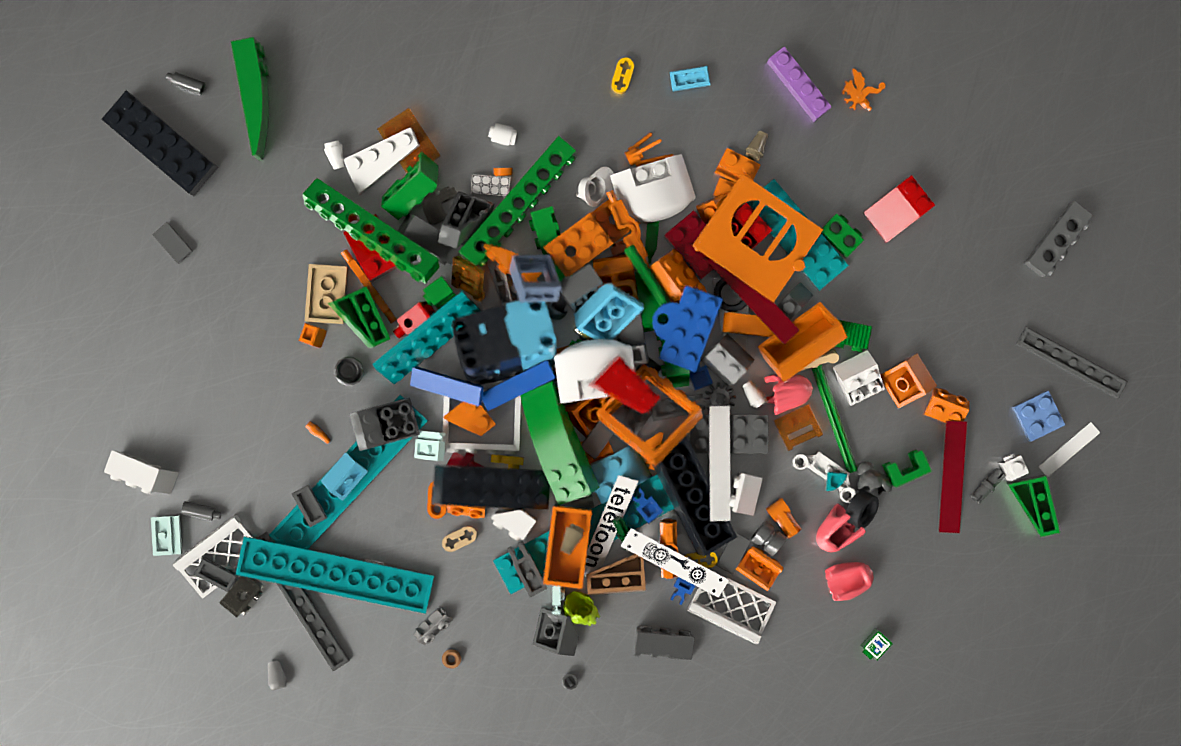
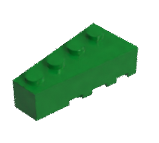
[529,206,573,281]

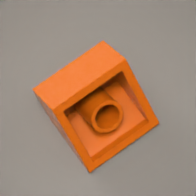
[880,353,937,408]

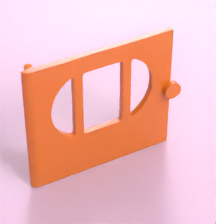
[692,174,823,302]

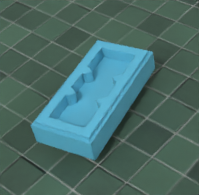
[669,66,711,92]

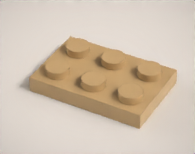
[305,264,348,324]

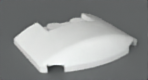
[610,154,696,223]
[554,339,635,403]

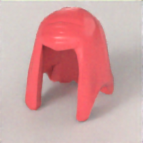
[764,374,813,415]
[816,503,866,552]
[825,562,874,601]

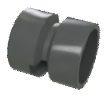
[751,520,787,556]

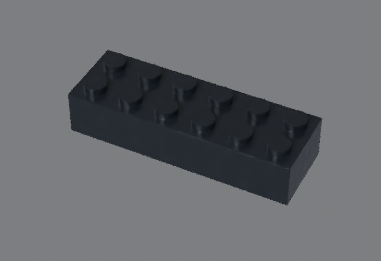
[101,90,219,196]
[652,435,737,556]
[432,465,550,510]

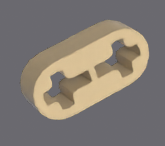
[442,526,477,552]

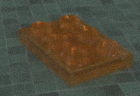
[377,108,441,173]

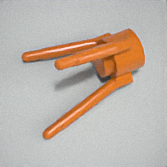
[624,132,674,167]

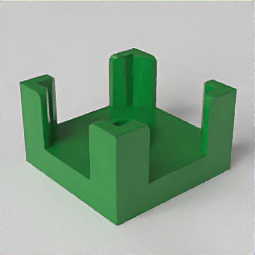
[881,449,932,487]

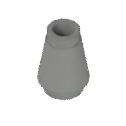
[268,661,287,690]

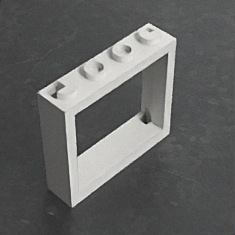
[443,380,522,454]

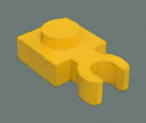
[491,454,524,469]

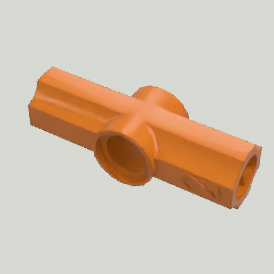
[660,518,678,579]

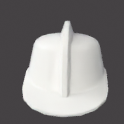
[576,167,614,207]

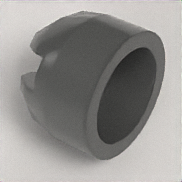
[562,674,578,690]

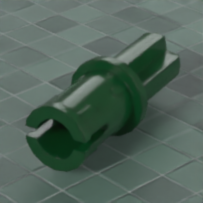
[612,516,630,550]

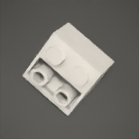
[833,350,885,406]
[729,472,763,516]
[491,509,537,541]

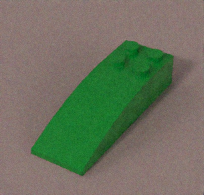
[231,37,269,161]
[520,381,600,506]

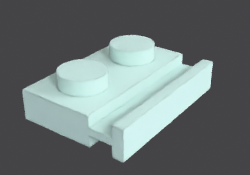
[414,431,446,461]
[151,515,183,556]
[553,585,565,614]

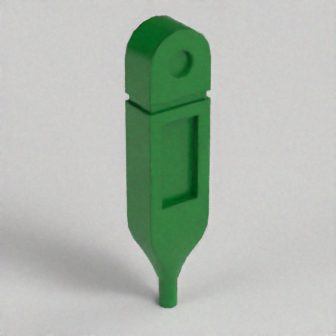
[645,221,659,264]

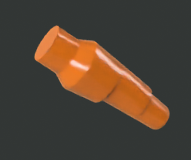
[305,421,331,444]

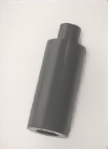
[166,72,205,96]
[181,501,221,521]

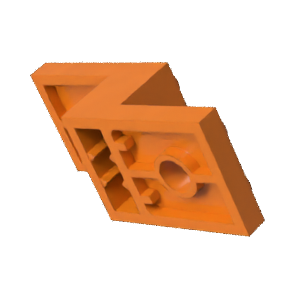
[543,194,640,277]

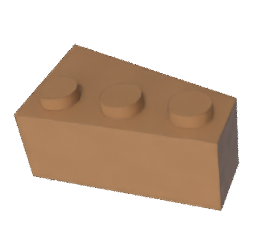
[586,554,646,595]

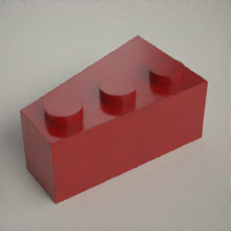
[587,356,661,413]

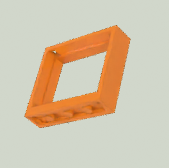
[596,364,703,467]

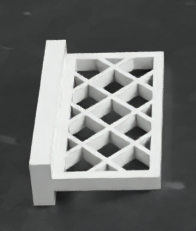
[173,514,253,599]
[687,569,776,644]

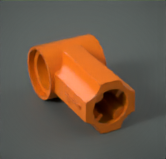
[766,498,802,539]

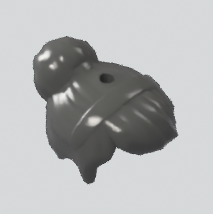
[857,462,893,495]

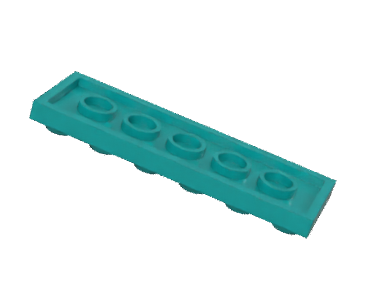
[747,179,849,291]
[372,291,481,385]

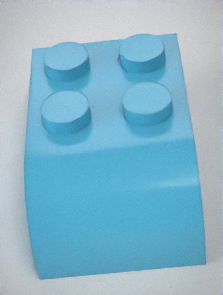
[574,284,644,340]
[591,445,652,504]

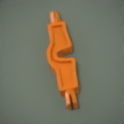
[606,190,650,267]
[341,249,397,324]

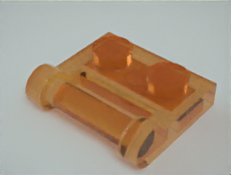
[451,255,485,302]
[773,404,823,451]

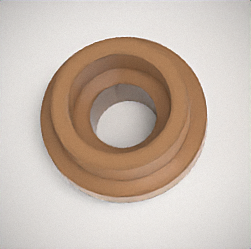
[442,649,461,669]

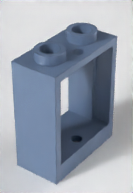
[509,255,561,302]

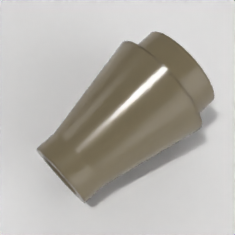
[746,131,768,161]
[560,524,584,555]

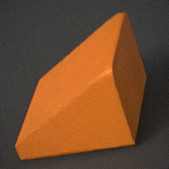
[299,323,327,348]

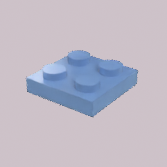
[1013,391,1065,442]

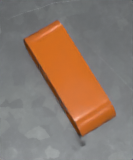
[722,312,774,337]

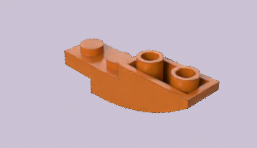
[483,243,542,283]

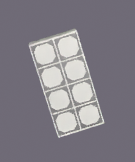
[471,175,510,197]

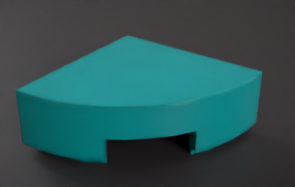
[825,472,847,491]

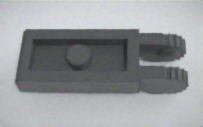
[651,394,705,422]
[507,541,548,597]

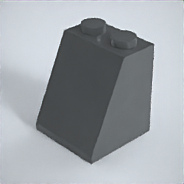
[701,334,755,387]

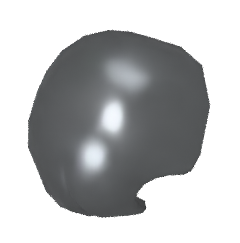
[545,295,568,320]
[334,357,364,386]

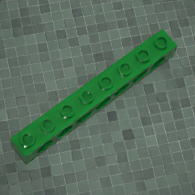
[459,136,576,269]
[302,178,440,284]

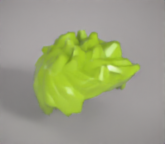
[563,591,600,626]

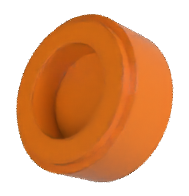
[493,168,513,176]

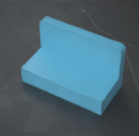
[321,453,368,501]

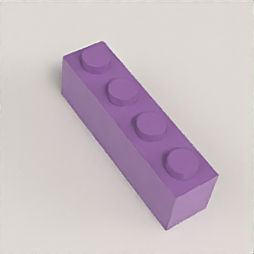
[767,47,832,122]

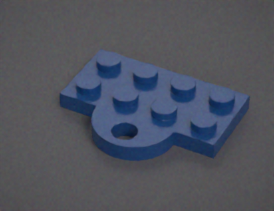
[653,285,723,372]

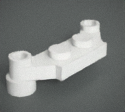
[792,451,856,503]

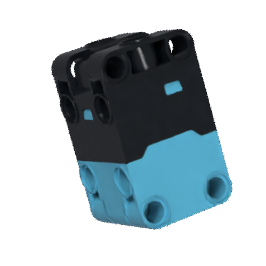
[452,301,557,385]

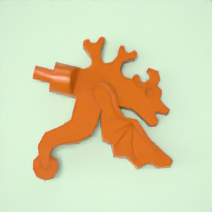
[842,68,886,111]

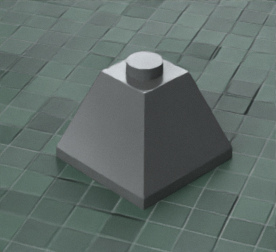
[532,608,579,656]

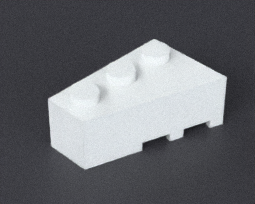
[104,450,179,495]

